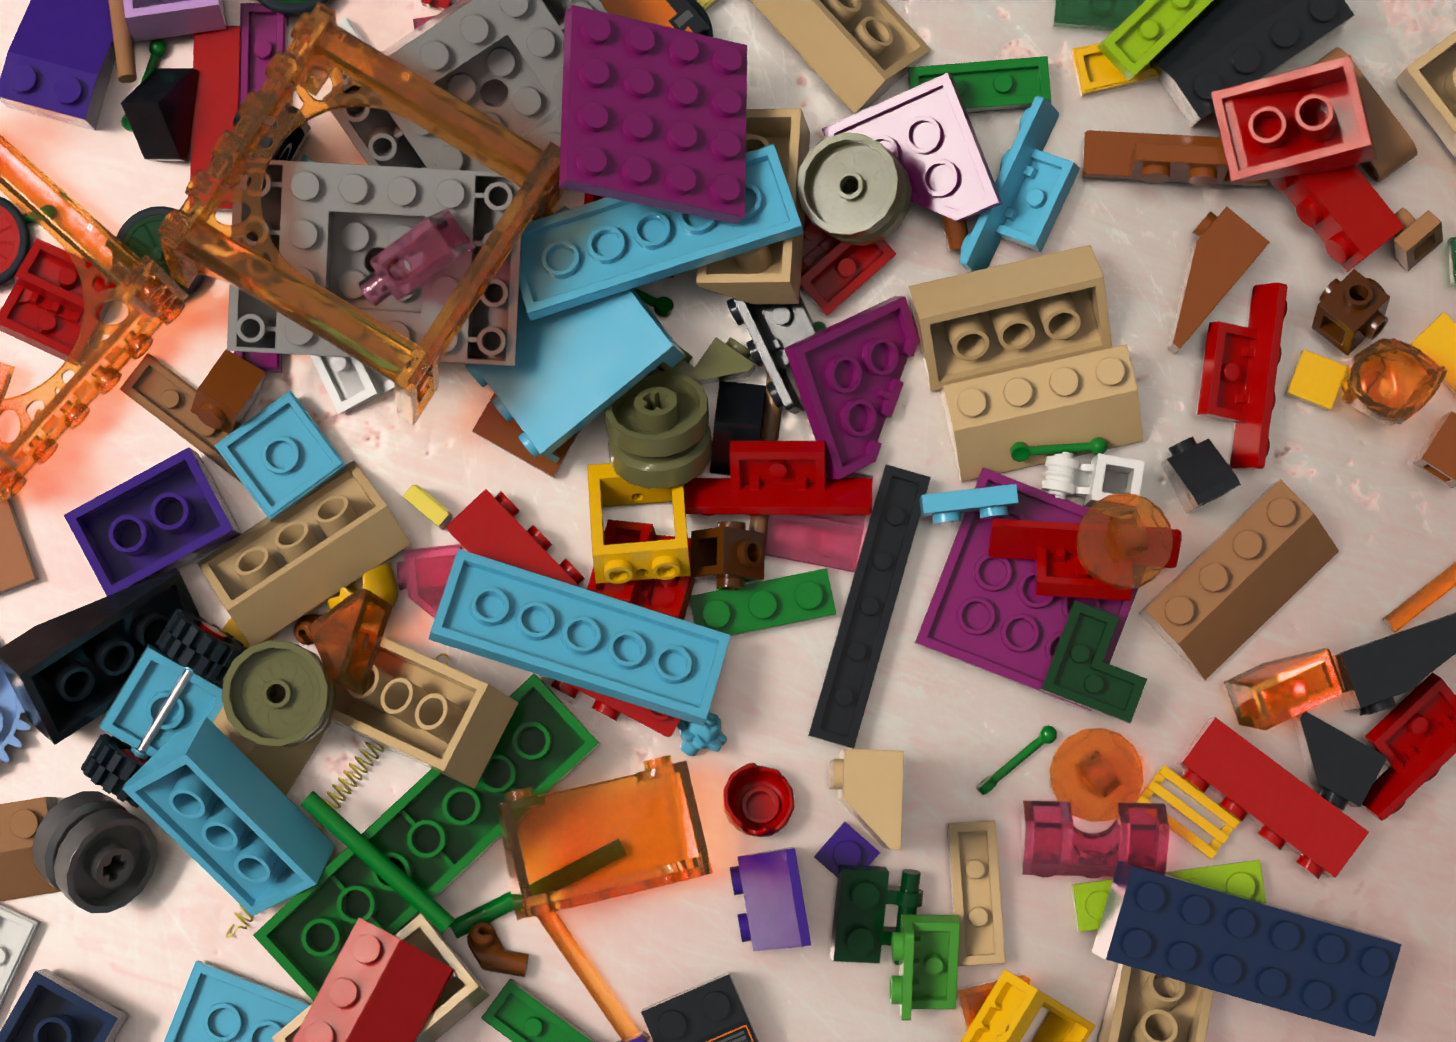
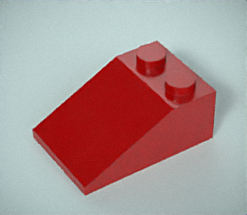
[1211,55,1377,184]

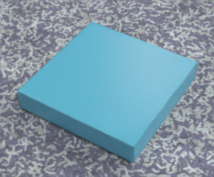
[214,390,347,522]

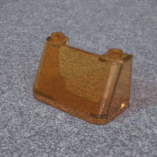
[497,755,713,921]

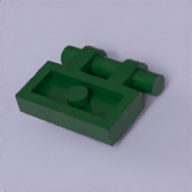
[830,864,923,965]

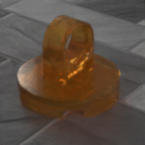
[1076,493,1173,590]
[1049,728,1144,822]

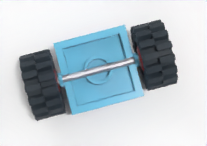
[81,609,247,809]

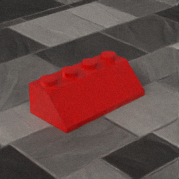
[292,918,454,1042]

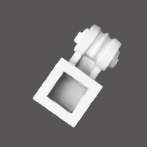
[1041,452,1145,514]

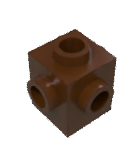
[1311,269,1390,356]
[691,521,765,590]

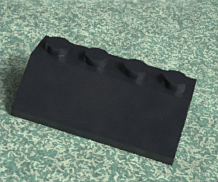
[1149,0,1354,127]

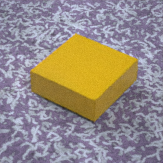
[1285,349,1348,411]

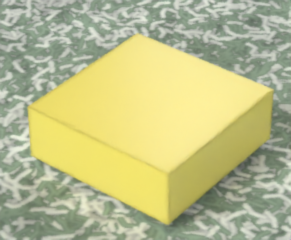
[402,484,453,530]

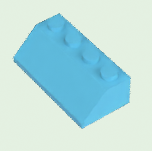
[122,717,335,916]

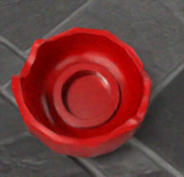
[723,763,795,837]

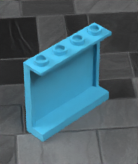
[466,206,686,463]

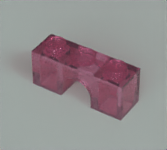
[1020,801,1170,878]

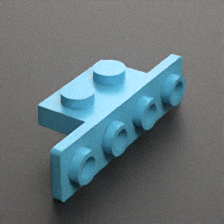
[959,95,1080,272]

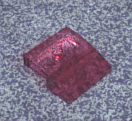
[764,470,873,572]

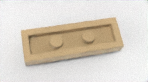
[947,820,1005,966]

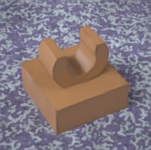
[1393,207,1443,271]

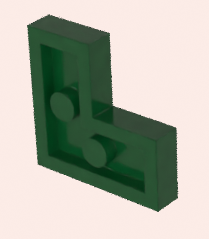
[1040,601,1147,724]

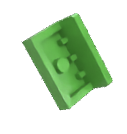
[890,915,960,1021]

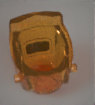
[1341,338,1447,426]

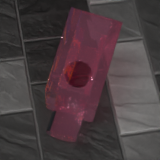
[359,208,476,306]

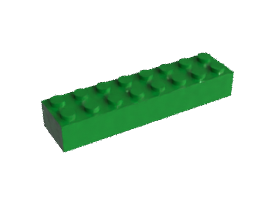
[253,674,601,1002]

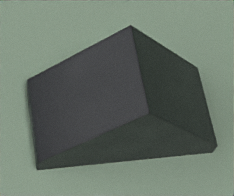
[121,68,198,161]
[710,381,766,476]

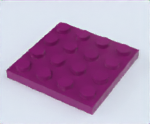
[559,5,747,224]
[915,468,1146,711]

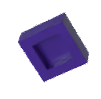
[814,821,880,878]

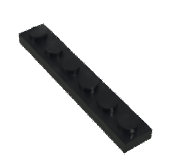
[808,464,931,749]

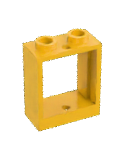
[587,463,691,584]
[961,969,1096,1042]

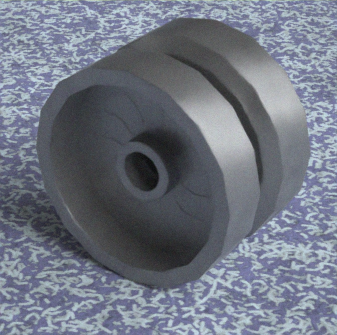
[32,791,158,914]

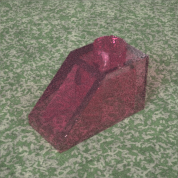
[397,544,464,618]

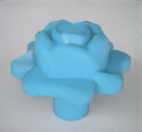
[677,711,727,756]

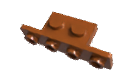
[1083,130,1269,186]

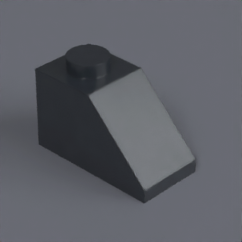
[1161,436,1241,513]
[1293,710,1388,811]

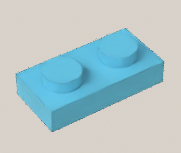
[919,484,1019,524]

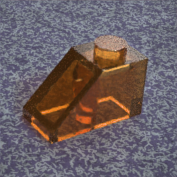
[1224,648,1345,730]

